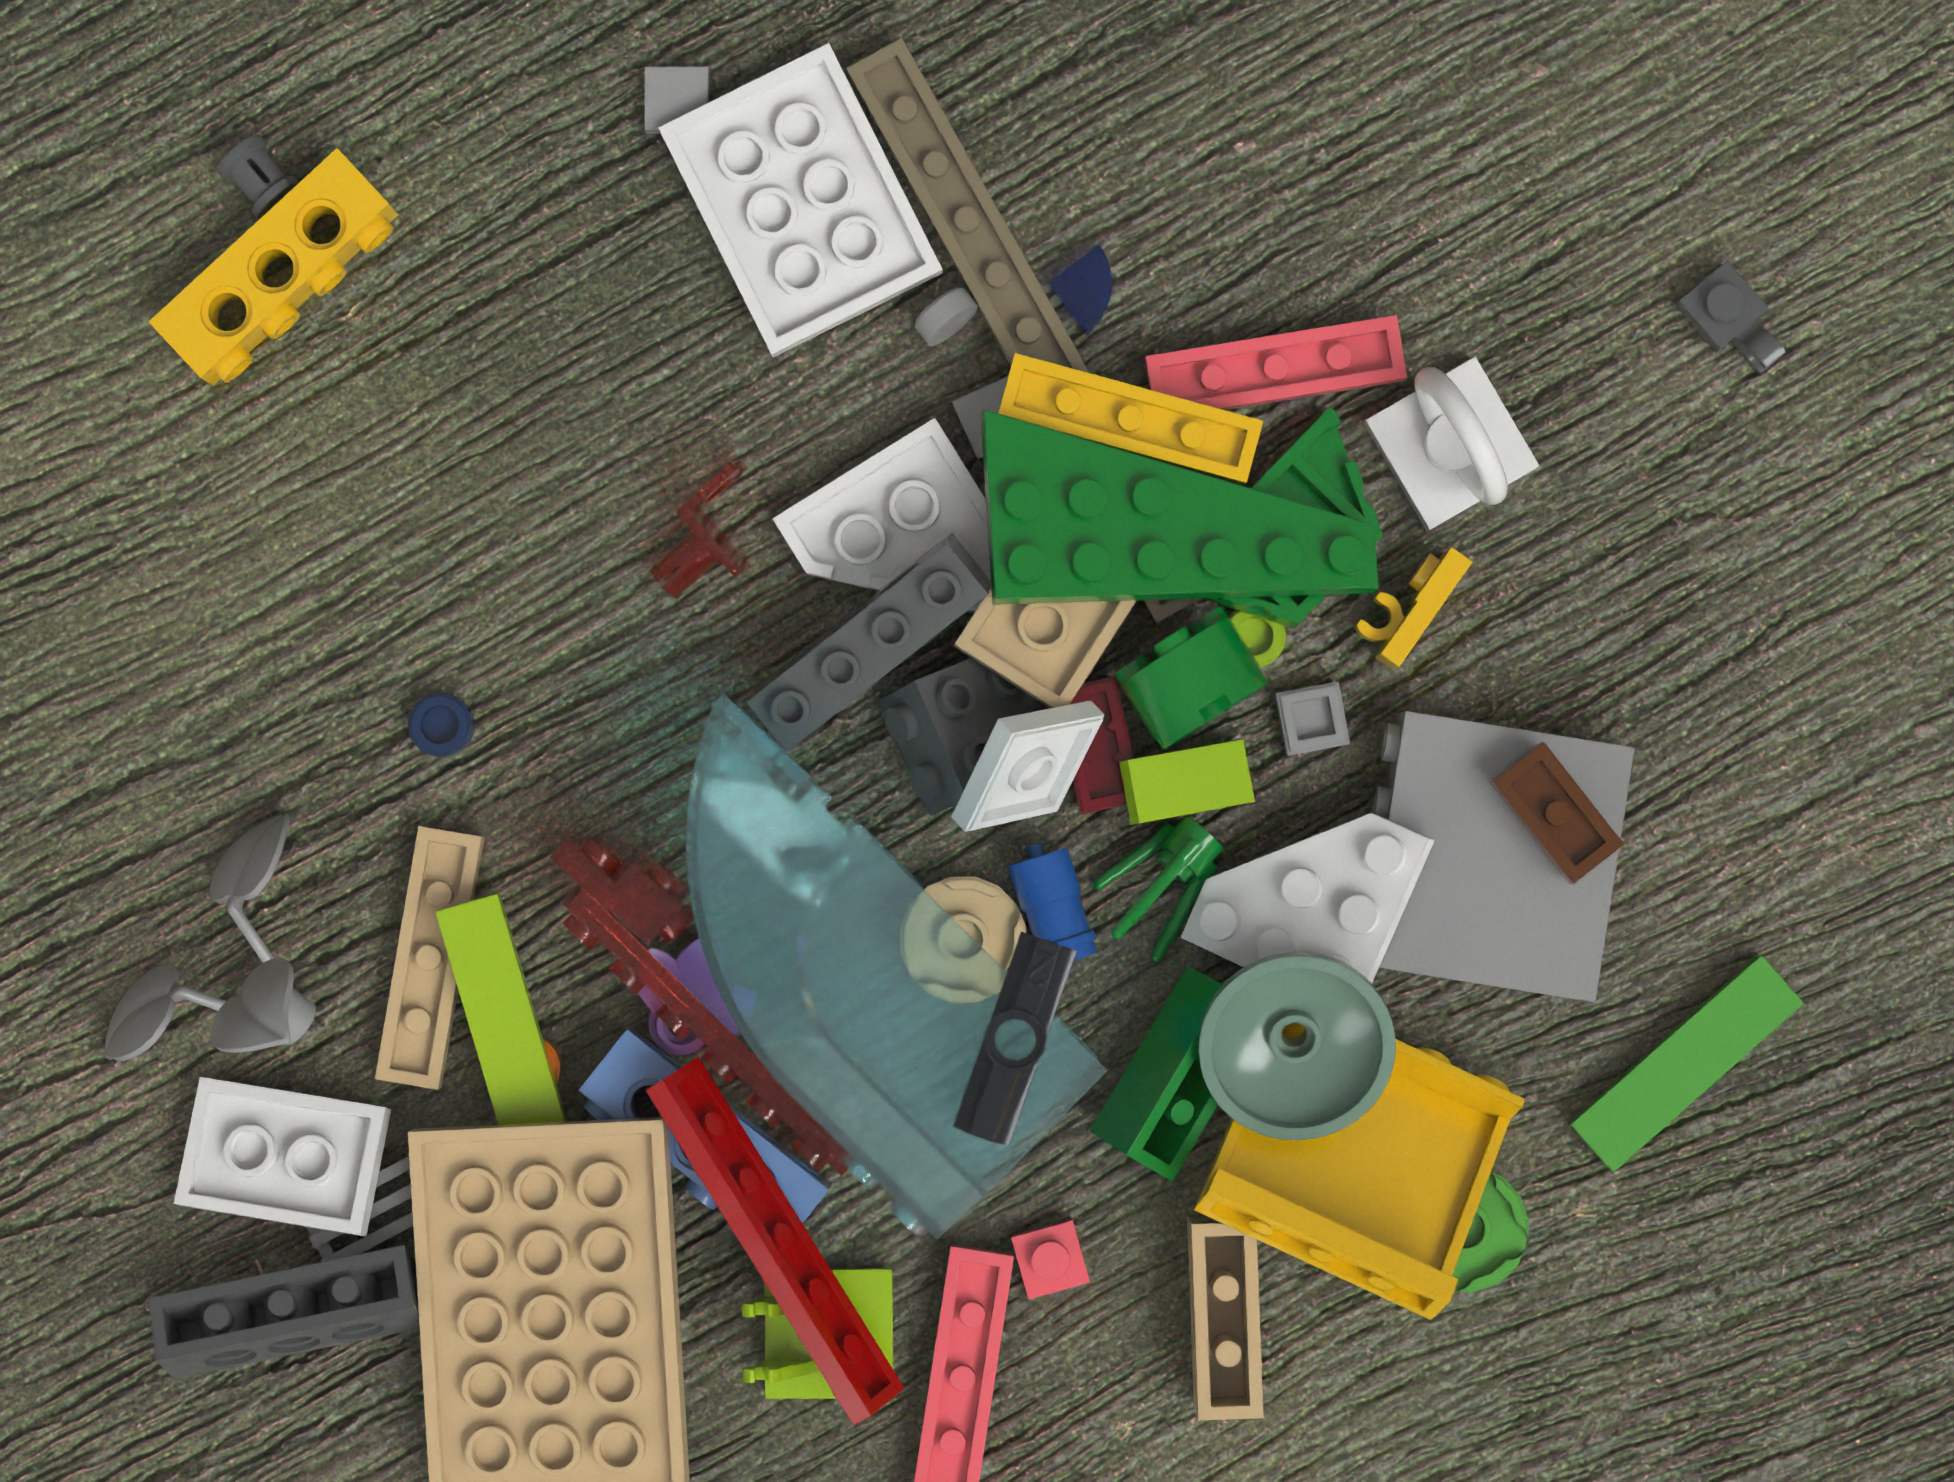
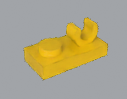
[1354,547,1472,670]

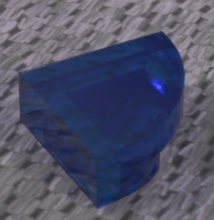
[1048,245,1112,336]

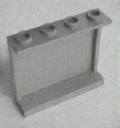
[1372,711,1635,1002]

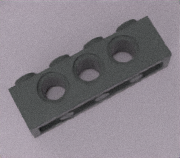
[746,533,991,752]
[148,1245,420,1379]

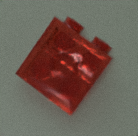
[550,837,699,945]

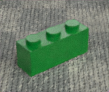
[1089,966,1223,1182]

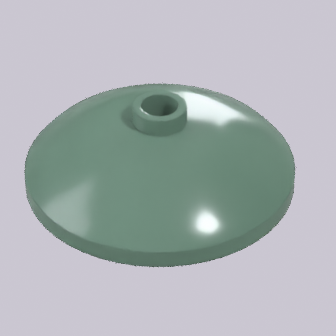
[1198,952,1396,1140]

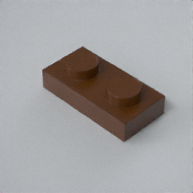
[1489,742,1624,884]

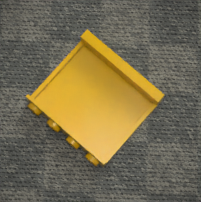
[1194,1023,1525,1320]

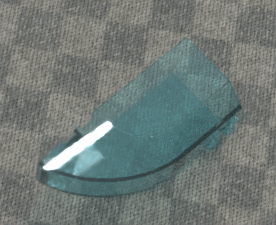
[686,693,1107,1239]

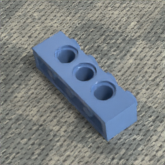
[579,1026,832,1224]

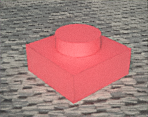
[1011,1218,1090,1300]

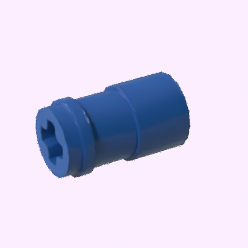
[1008,842,1097,960]

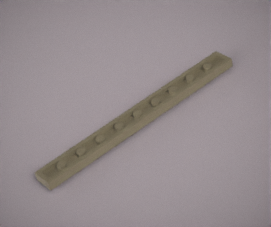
[846,38,1203,625]

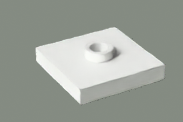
[952,700,1104,832]

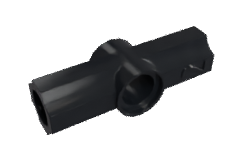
[953,931,1077,1147]

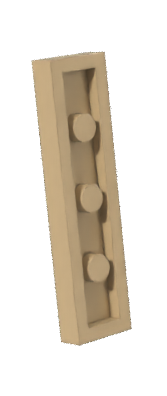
[375,826,485,1090]

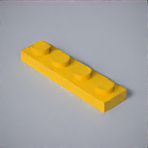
[998,353,1263,485]

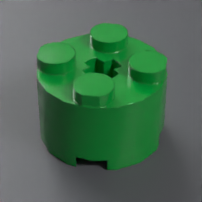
[1114,606,1269,750]

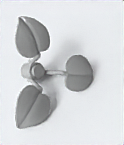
[104,813,316,1061]

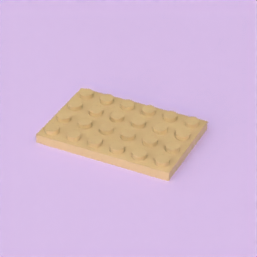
[408,1117,690,1482]

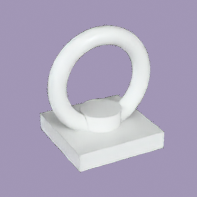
[1363,357,1539,532]

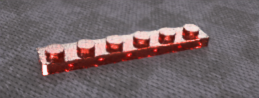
[559,884,859,1176]

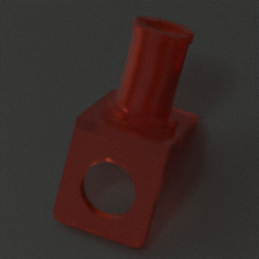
[650,461,752,599]

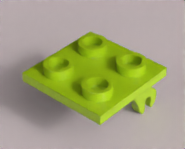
[742,1268,893,1399]

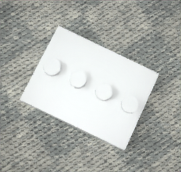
[658,43,943,357]

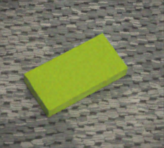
[1119,739,1255,825]

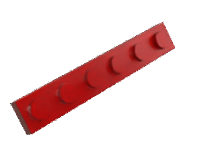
[646,1057,905,1425]

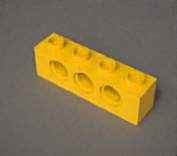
[149,148,399,386]

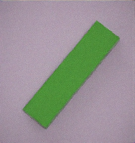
[1568,955,1804,1173]

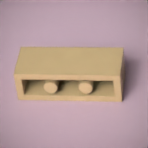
[1187,1216,1264,1421]

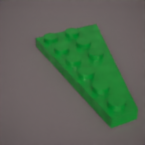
[981,410,1379,605]

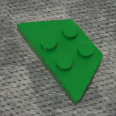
[1203,406,1383,628]

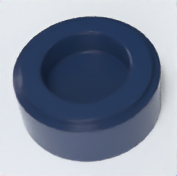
[408,693,475,757]

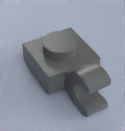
[1675,260,1786,375]

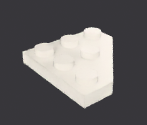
[772,418,991,613]
[1181,813,1435,983]

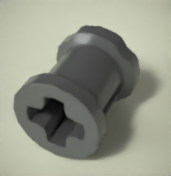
[216,134,300,220]

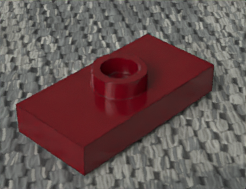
[1071,676,1134,815]

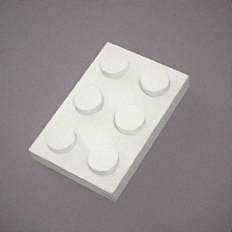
[174,1077,391,1237]

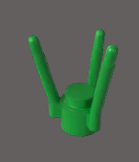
[1092,816,1223,963]

